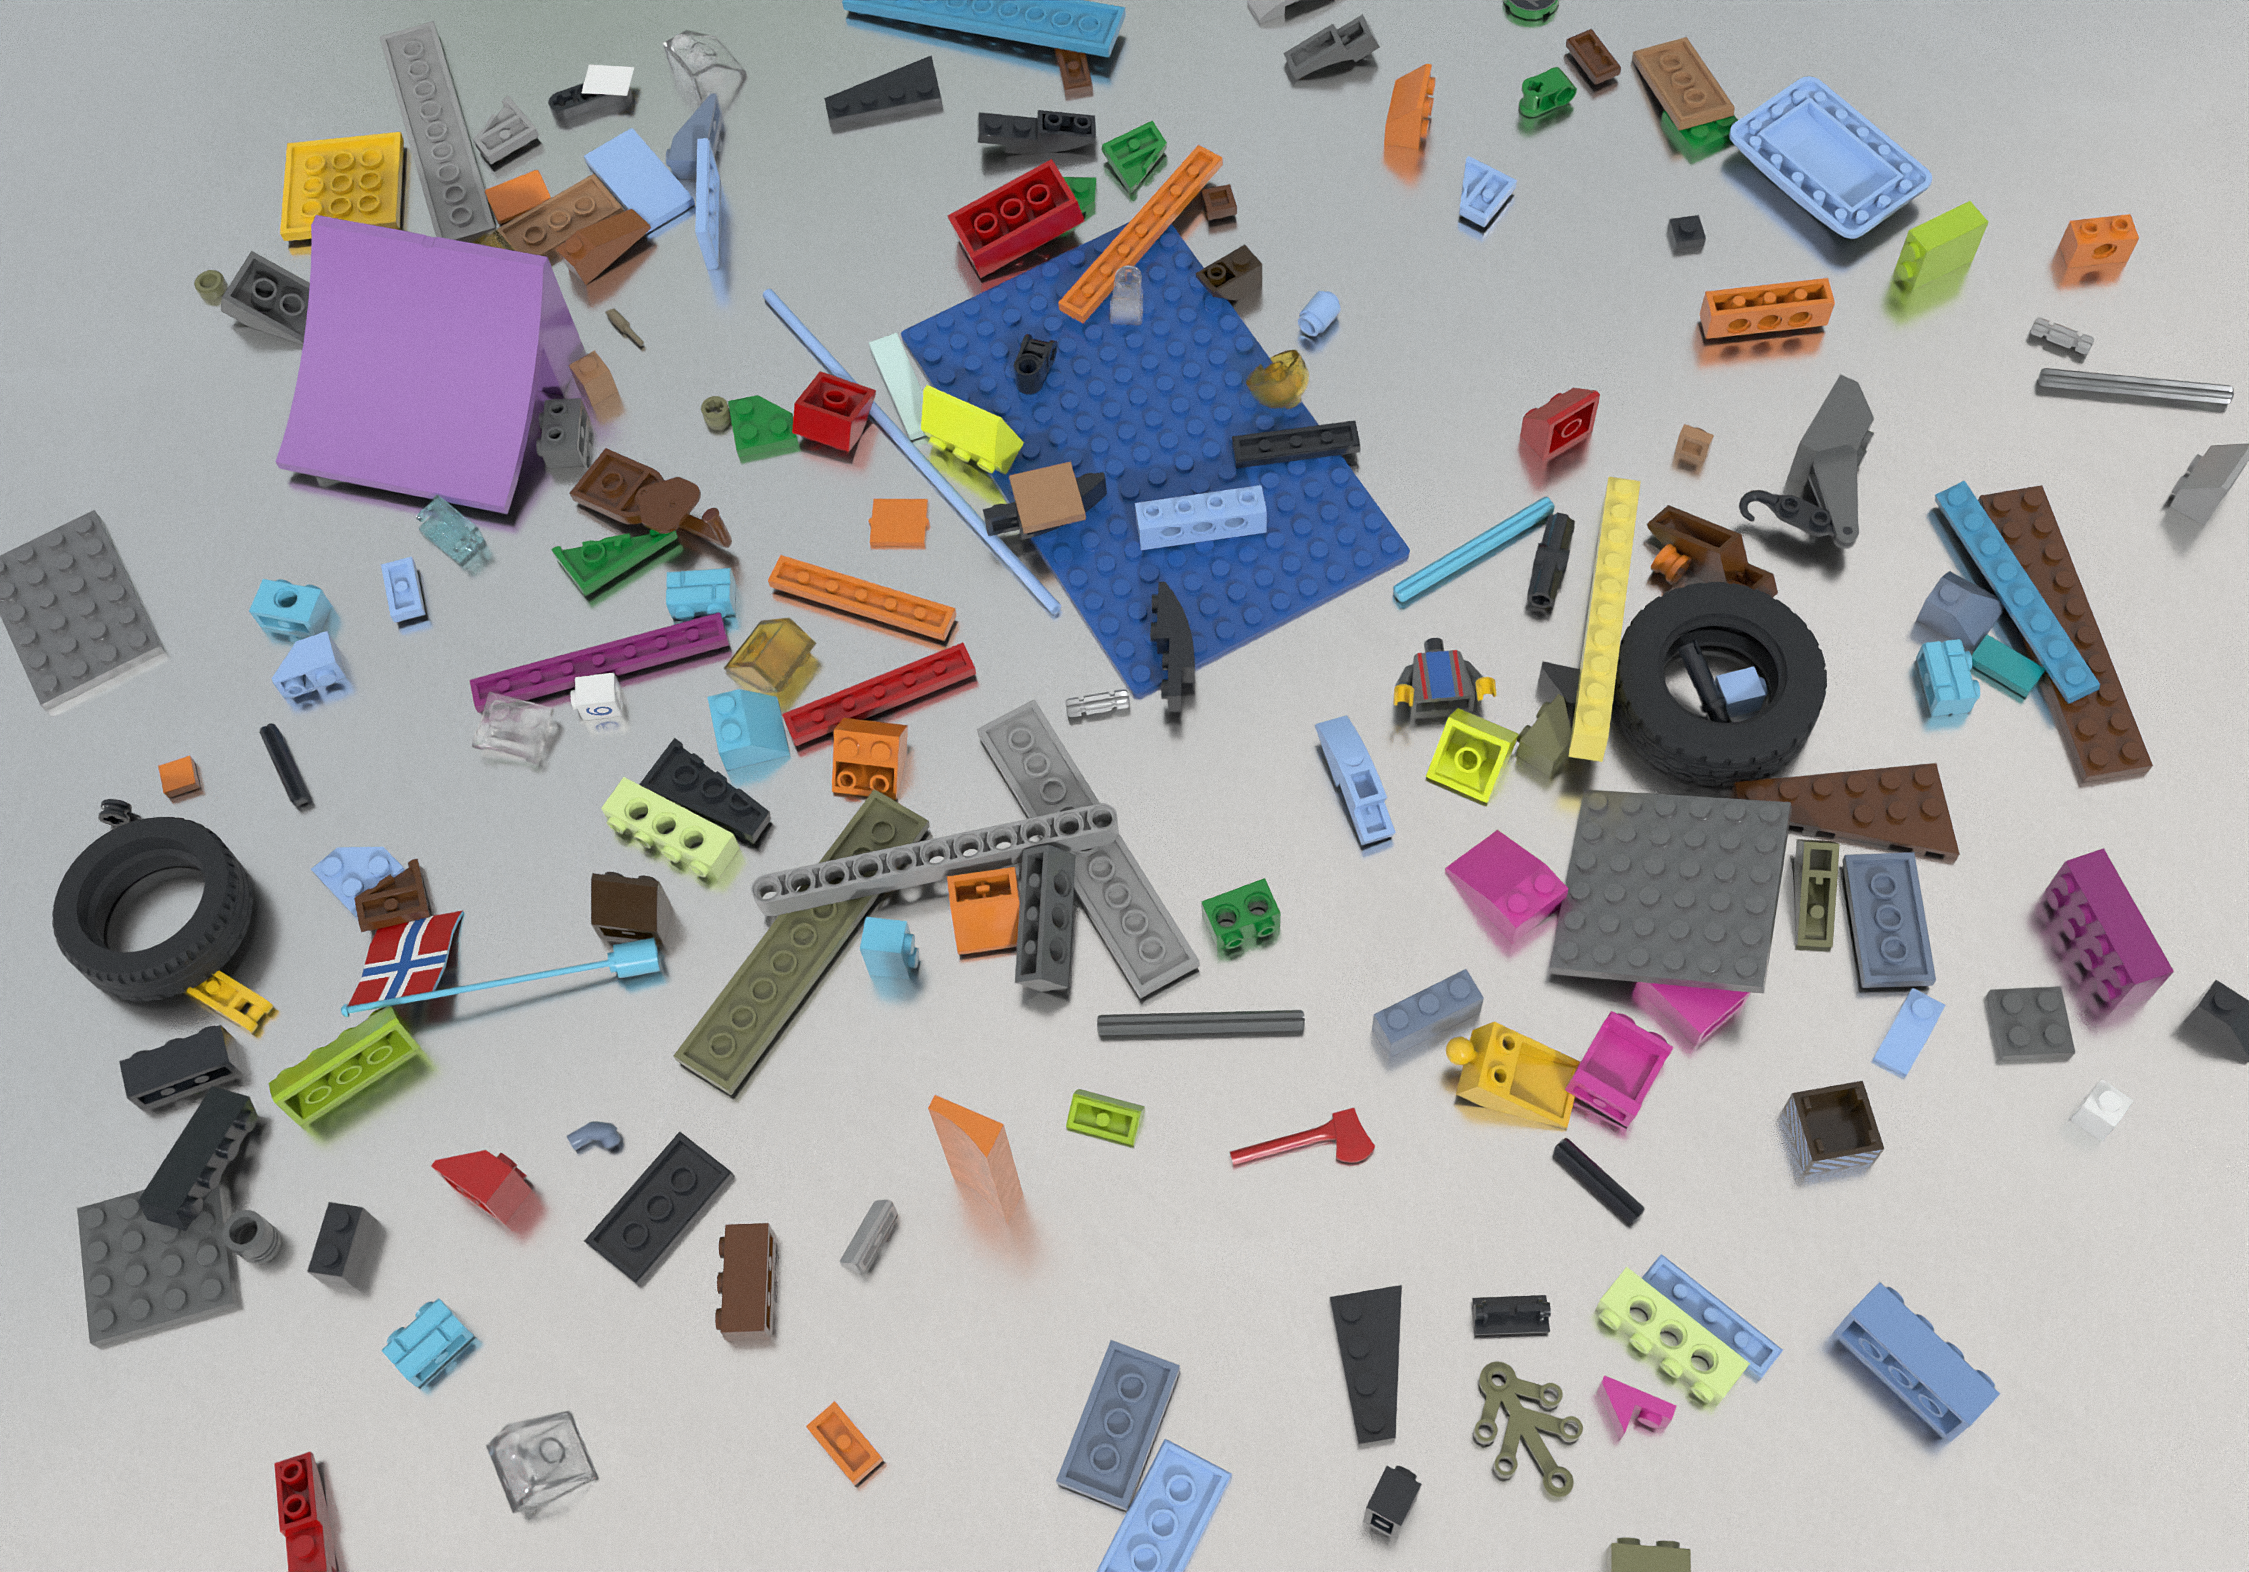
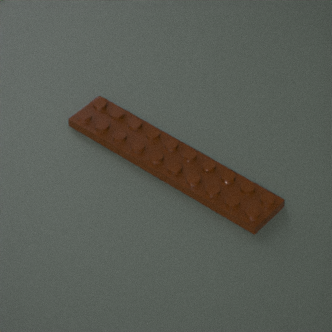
[1978,485,2153,783]

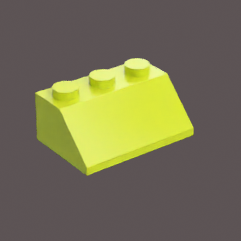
[921,385,1024,475]

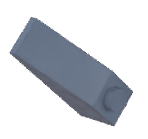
[666,93,722,180]

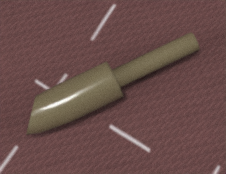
[605,308,644,346]

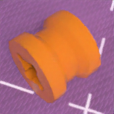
[1650,543,1691,585]

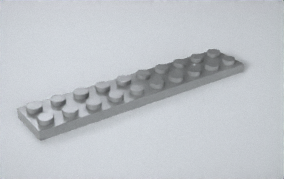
[379,21,497,243]
[977,699,1200,998]

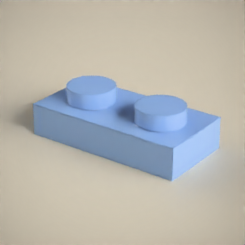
[381,556,425,623]

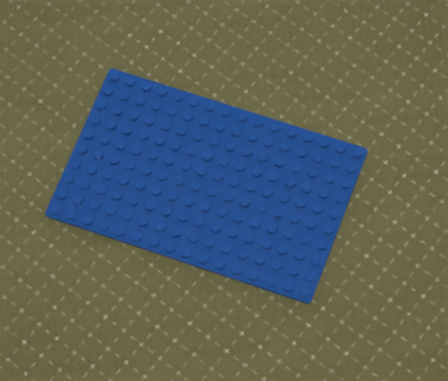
[901,222,1410,697]

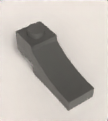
[1283,14,1380,80]

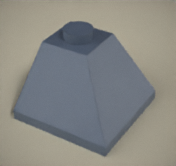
[1916,571,2005,652]

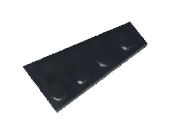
[1329,1285,1402,1447]

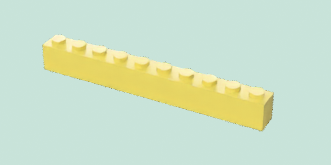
[1568,477,1641,762]

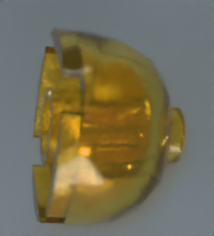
[1246,349,1310,409]

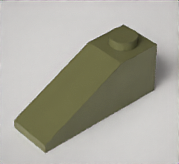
[1794,839,1840,948]

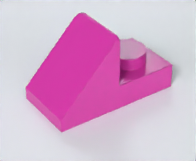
[1597,1375,1677,1440]

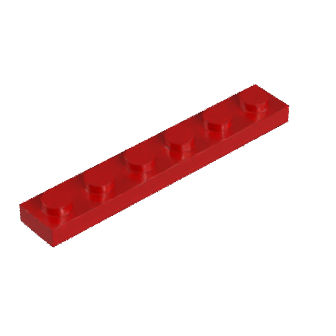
[782,642,976,746]

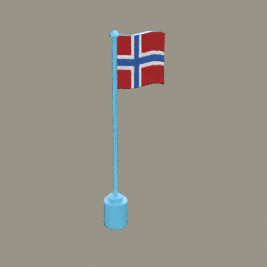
[341,910,660,1017]

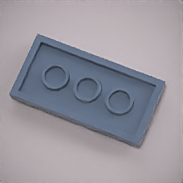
[1842,852,1936,988]
[1056,1340,1181,1511]

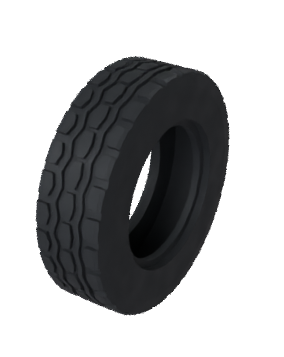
[1612,582,1827,787]

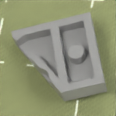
[473,96,539,164]

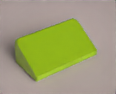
[1066,1089,1145,1145]

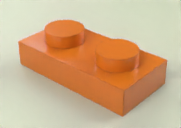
[806,1401,883,1486]

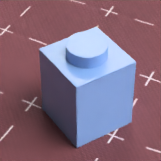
[1714,667,1767,718]

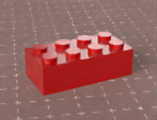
[947,159,1085,278]

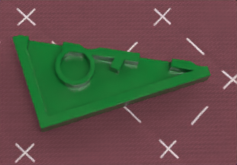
[551,529,678,596]

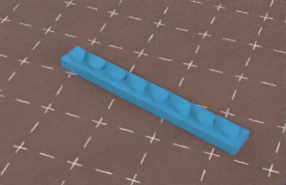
[1935,480,2100,704]

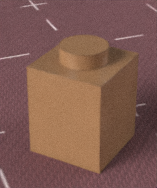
[568,350,618,407]

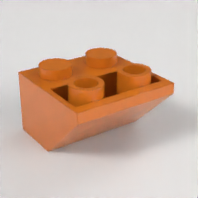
[1384,64,1436,149]
[832,718,908,800]
[947,867,1020,955]

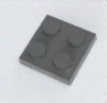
[1987,986,2076,1061]

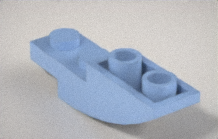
[1315,715,1396,845]

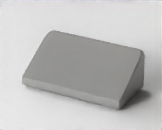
[840,1199,897,1275]

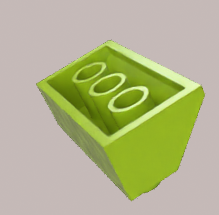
[268,1006,420,1126]

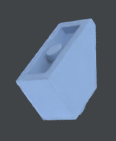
[1873,988,1945,1077]

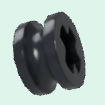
[98,799,132,826]

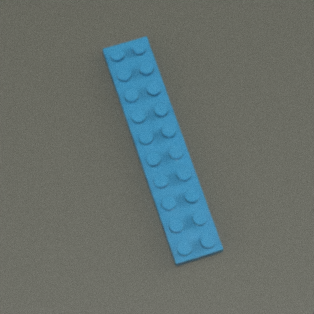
[842,0,1126,57]

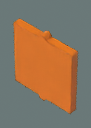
[868,499,930,546]

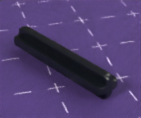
[259,723,310,806]
[1553,1138,1645,1223]

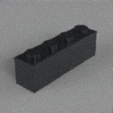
[138,1086,258,1231]

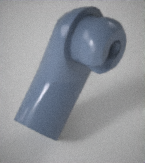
[566,1121,621,1151]

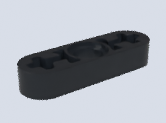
[548,83,631,121]

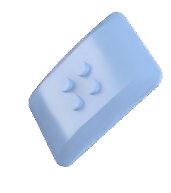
[1729,76,1932,239]

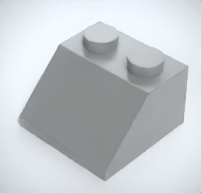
[2170,443,2249,526]

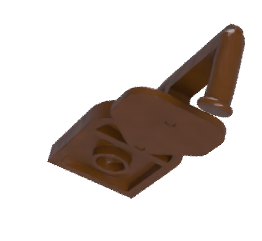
[569,448,732,548]

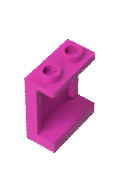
[1565,1011,1673,1127]

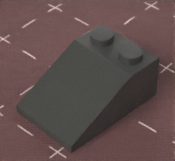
[221,251,310,345]

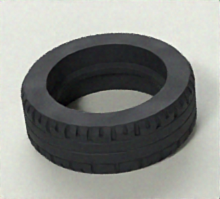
[52,817,253,1001]

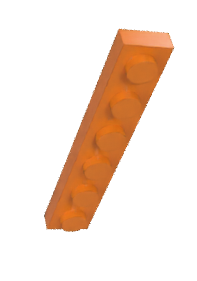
[768,555,957,641]

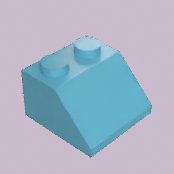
[707,689,790,771]

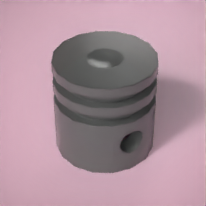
[222,1210,280,1263]

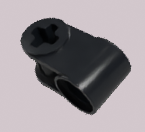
[1014,334,1057,395]

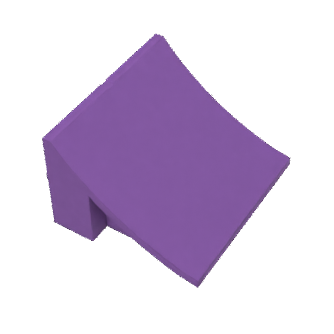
[275,215,584,514]

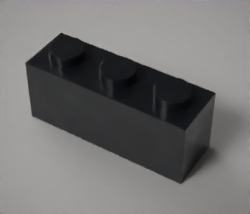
[119,1025,242,1109]

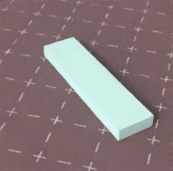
[869,333,926,441]

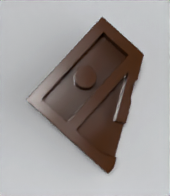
[354,858,430,933]

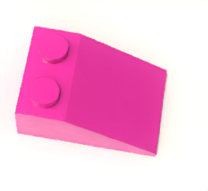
[1445,830,1569,944]

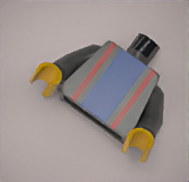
[1393,638,1497,716]

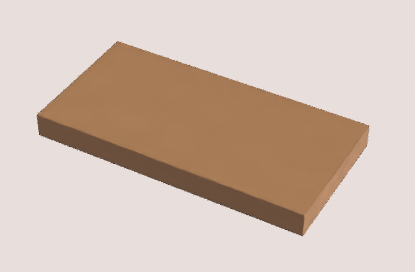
[1632,37,1735,130]
[496,174,624,260]

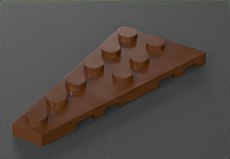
[1733,763,1960,860]

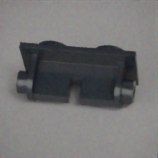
[1472,1295,1551,1335]

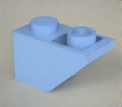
[272,631,346,699]

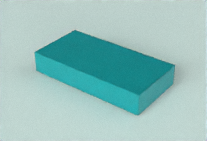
[1971,634,2045,698]

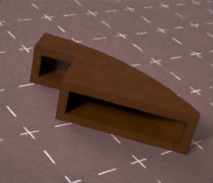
[1647,505,1778,598]

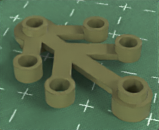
[1474,1361,1583,1500]

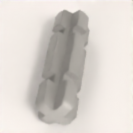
[2030,317,2094,355]
[1065,689,1130,718]

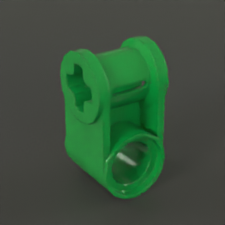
[1519,67,1577,117]

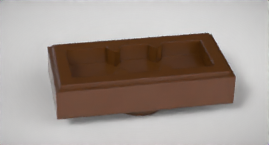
[1566,29,1621,85]

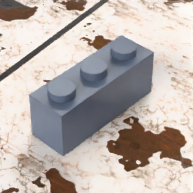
[1372,969,1484,1058]

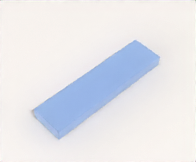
[1642,1254,1783,1381]

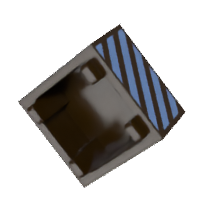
[1784,1081,1884,1175]

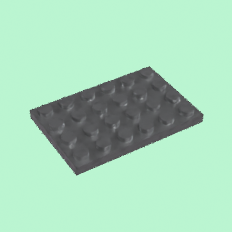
[0,510,165,711]

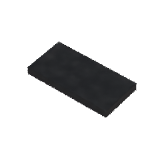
[584,1131,734,1287]

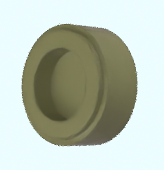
[194,270,227,300]

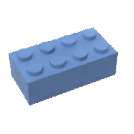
[1834,1282,2000,1442]

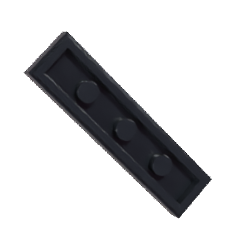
[1232,420,1361,468]

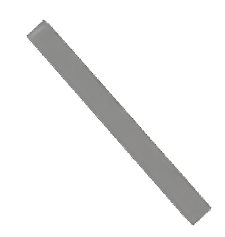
[751,803,1119,916]

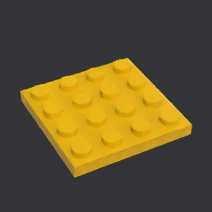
[280,132,404,241]

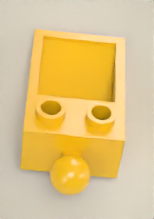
[1446,1022,1580,1129]

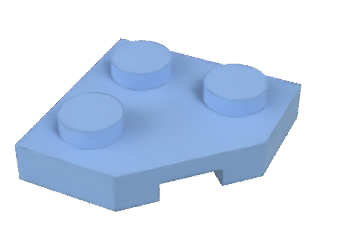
[311,847,405,917]

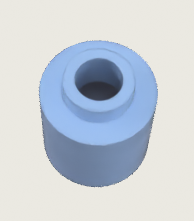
[1298,291,1341,336]

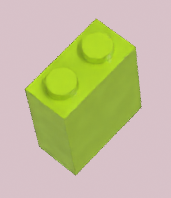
[1895,201,1989,290]

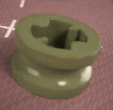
[701,396,730,427]

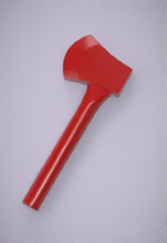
[1229,1107,1375,1165]

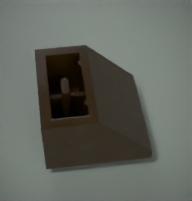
[591,872,673,945]

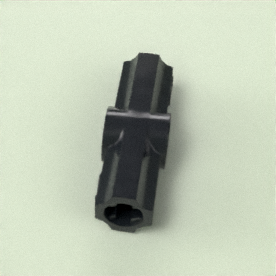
[1527,512,1575,609]

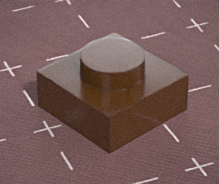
[1201,184,1237,220]

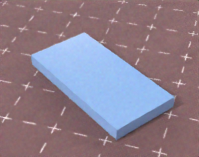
[584,128,695,234]
[695,138,720,270]
[1096,1439,1232,1572]

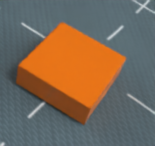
[158,756,200,798]

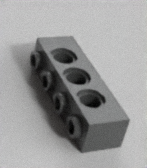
[1015,845,1076,992]

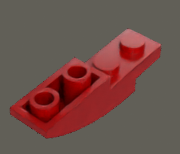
[274,1451,337,1572]

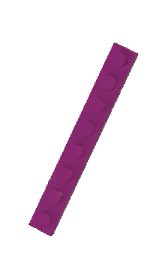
[469,613,729,713]

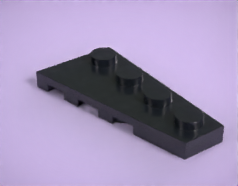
[824,55,943,128]
[639,738,771,843]

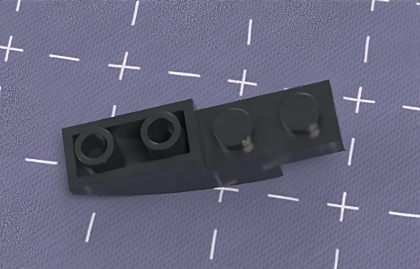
[977,110,1096,154]
[983,472,1107,540]
[1150,582,1195,712]

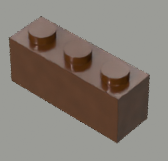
[715,1223,775,1342]

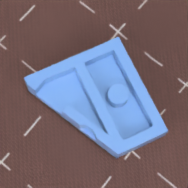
[1459,156,1517,227]

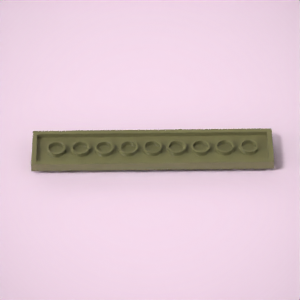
[673,789,930,1095]

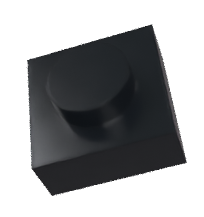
[1668,215,1706,250]

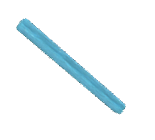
[1393,497,1555,602]

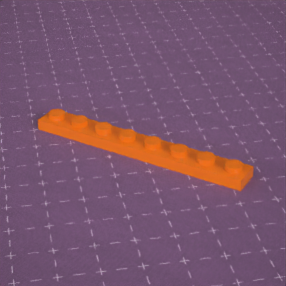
[1058,145,1223,323]

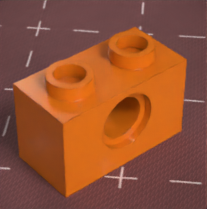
[2059,214,2139,268]

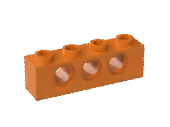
[1699,278,1835,339]

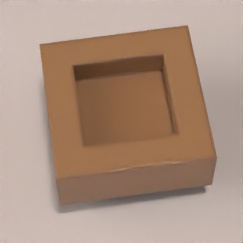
[1675,424,1714,462]

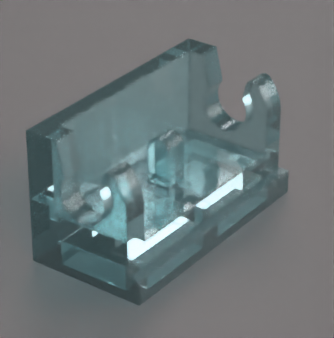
[416,495,487,567]

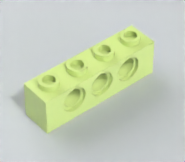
[601,777,740,880]
[1595,1267,1750,1406]

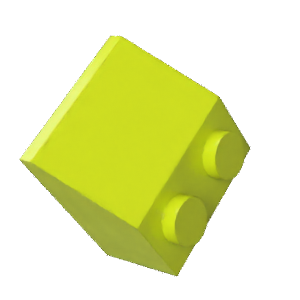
[1426,708,1519,803]

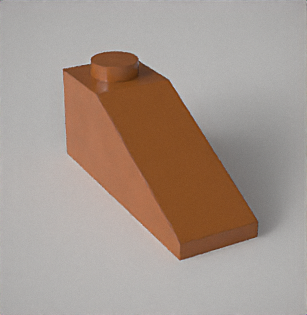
[556,209,651,285]

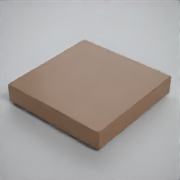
[1009,461,1086,534]

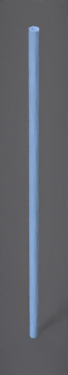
[762,288,1061,614]

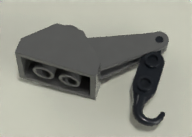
[1739,374,1875,549]

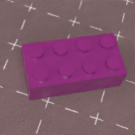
[2045,848,2174,1011]

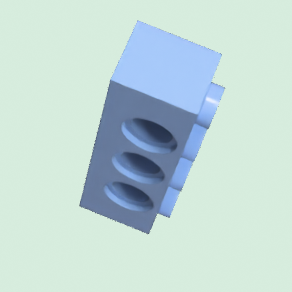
[1135,485,1267,550]

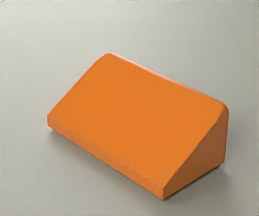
[485,170,551,224]

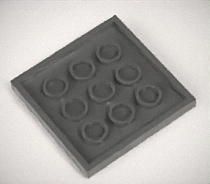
[77,1174,238,1347]

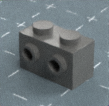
[536,398,588,468]

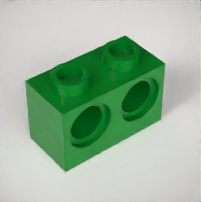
[1201,878,1281,950]

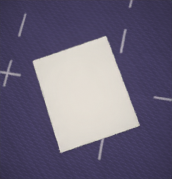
[581,65,634,96]

